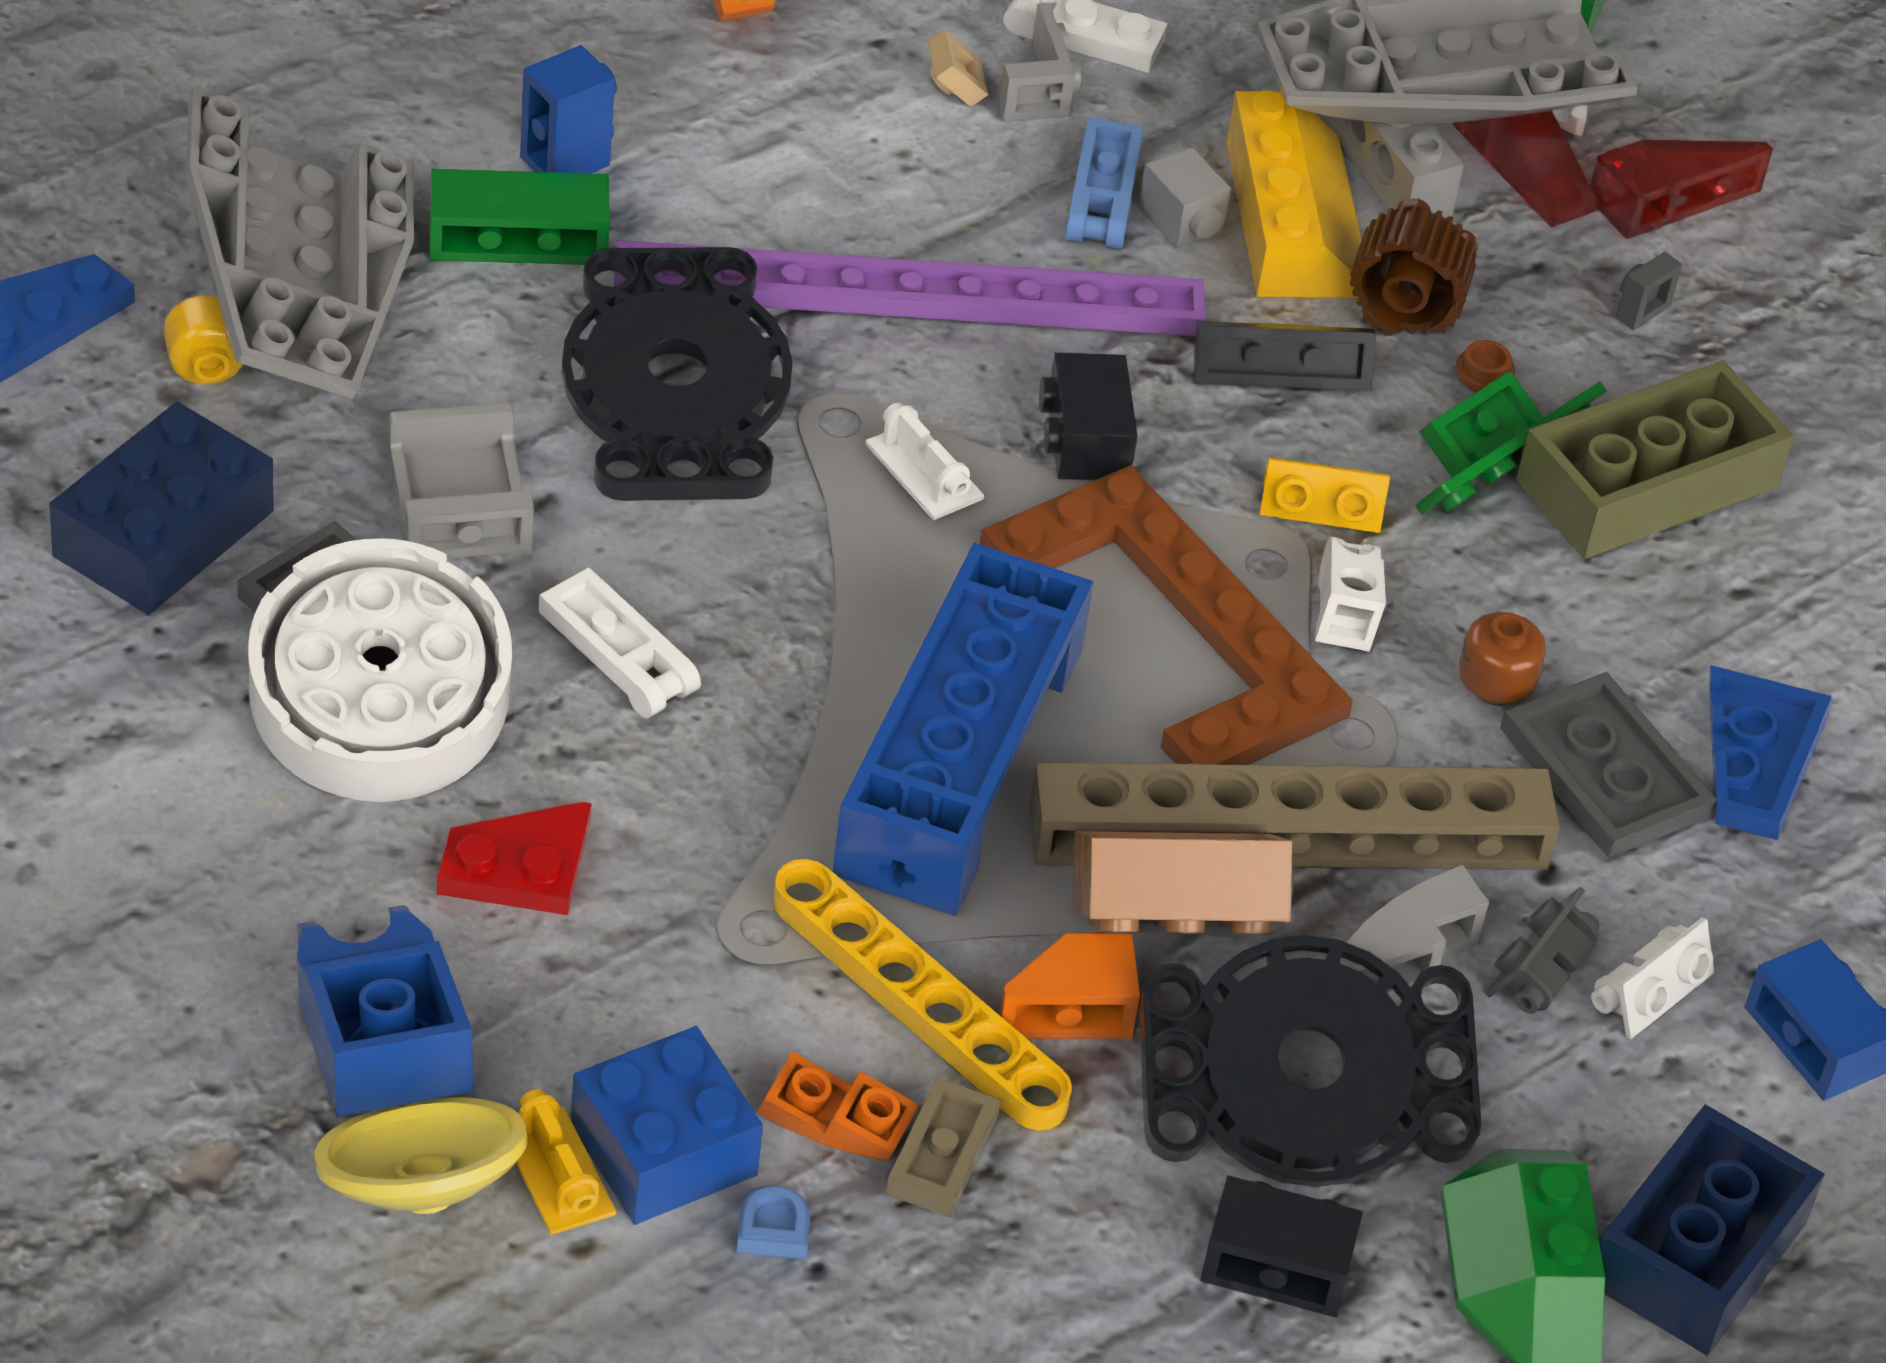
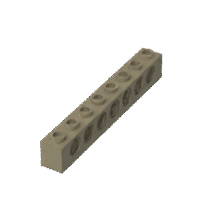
[1029,762,1560,870]

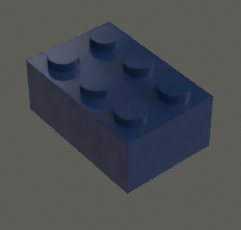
[49,401,274,616]
[1600,1104,1825,1356]

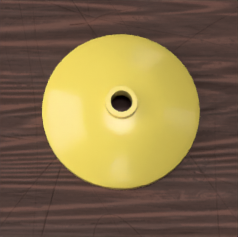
[314,1097,527,1214]

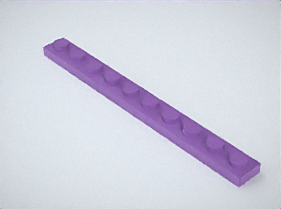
[614,240,1206,336]

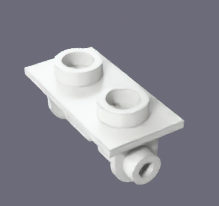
[865,403,984,521]
[1591,917,1715,1039]

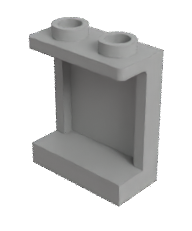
[388,403,534,558]

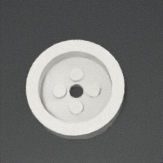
[248,538,512,802]

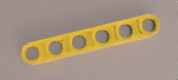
[773,859,1072,1131]

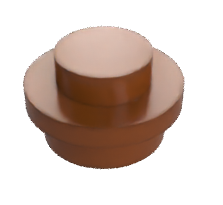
[1455,340,1515,392]

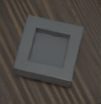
[1616,251,1682,330]

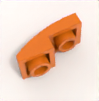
[757,1051,919,1161]

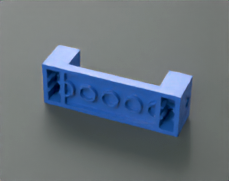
[832,543,1094,916]

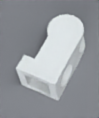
[1315,537,1386,652]

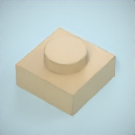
[927,28,988,107]

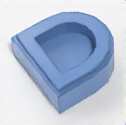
[736,1185,810,1260]

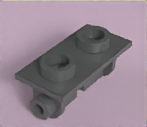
[1485,886,1599,1014]

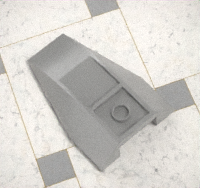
[1256,0,1638,124]
[186,87,414,399]

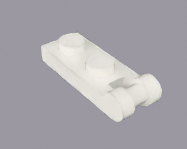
[1003,0,1168,73]
[538,567,701,719]

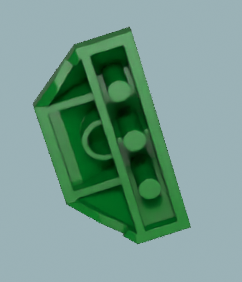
[1440,1149,1605,1363]

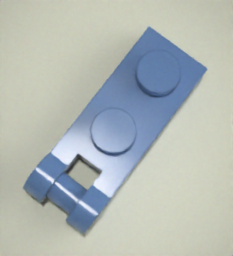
[1065,117,1144,250]

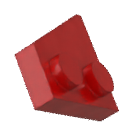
[437,802,592,915]

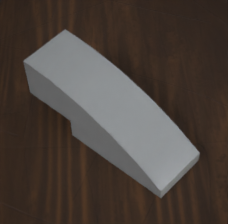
[1340,864,1489,997]

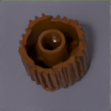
[1350,199,1478,335]

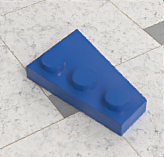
[0,254,135,383]
[1709,665,1832,840]

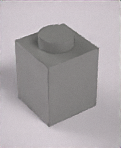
[1138,147,1231,249]

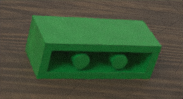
[430,169,610,265]

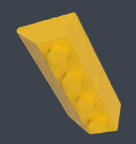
[1226,90,1362,298]

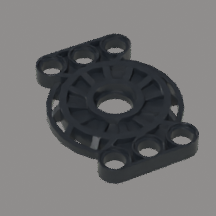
[561,247,793,501]
[1139,935,1482,1187]

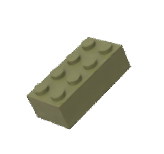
[1516,360,1794,560]

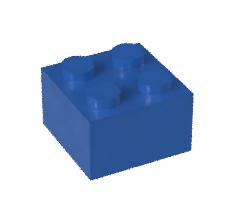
[571,1025,763,1225]

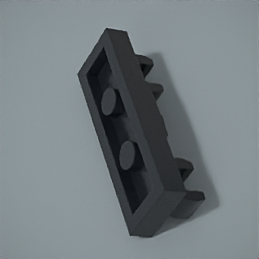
[1192,321,1377,391]

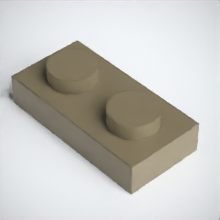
[886,1077,1001,1218]

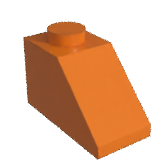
[1000,932,1140,1039]

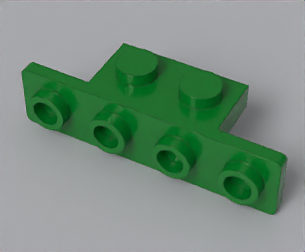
[1415,371,1607,515]

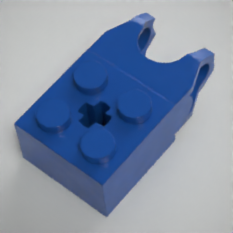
[297,905,474,1117]

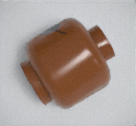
[1459,612,1546,705]

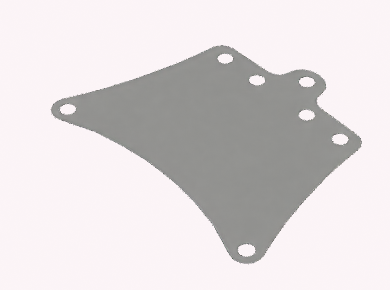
[717,393,1398,965]

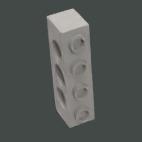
[1315,113,1464,218]

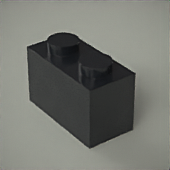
[1039,352,1138,480]
[1200,1175,1363,1317]

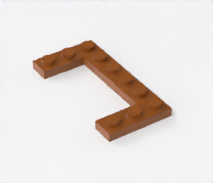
[979,465,1353,765]

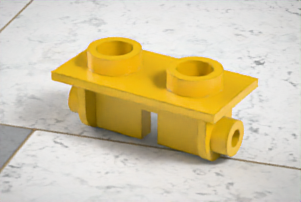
[1259,457,1390,533]
[515,1089,616,1235]

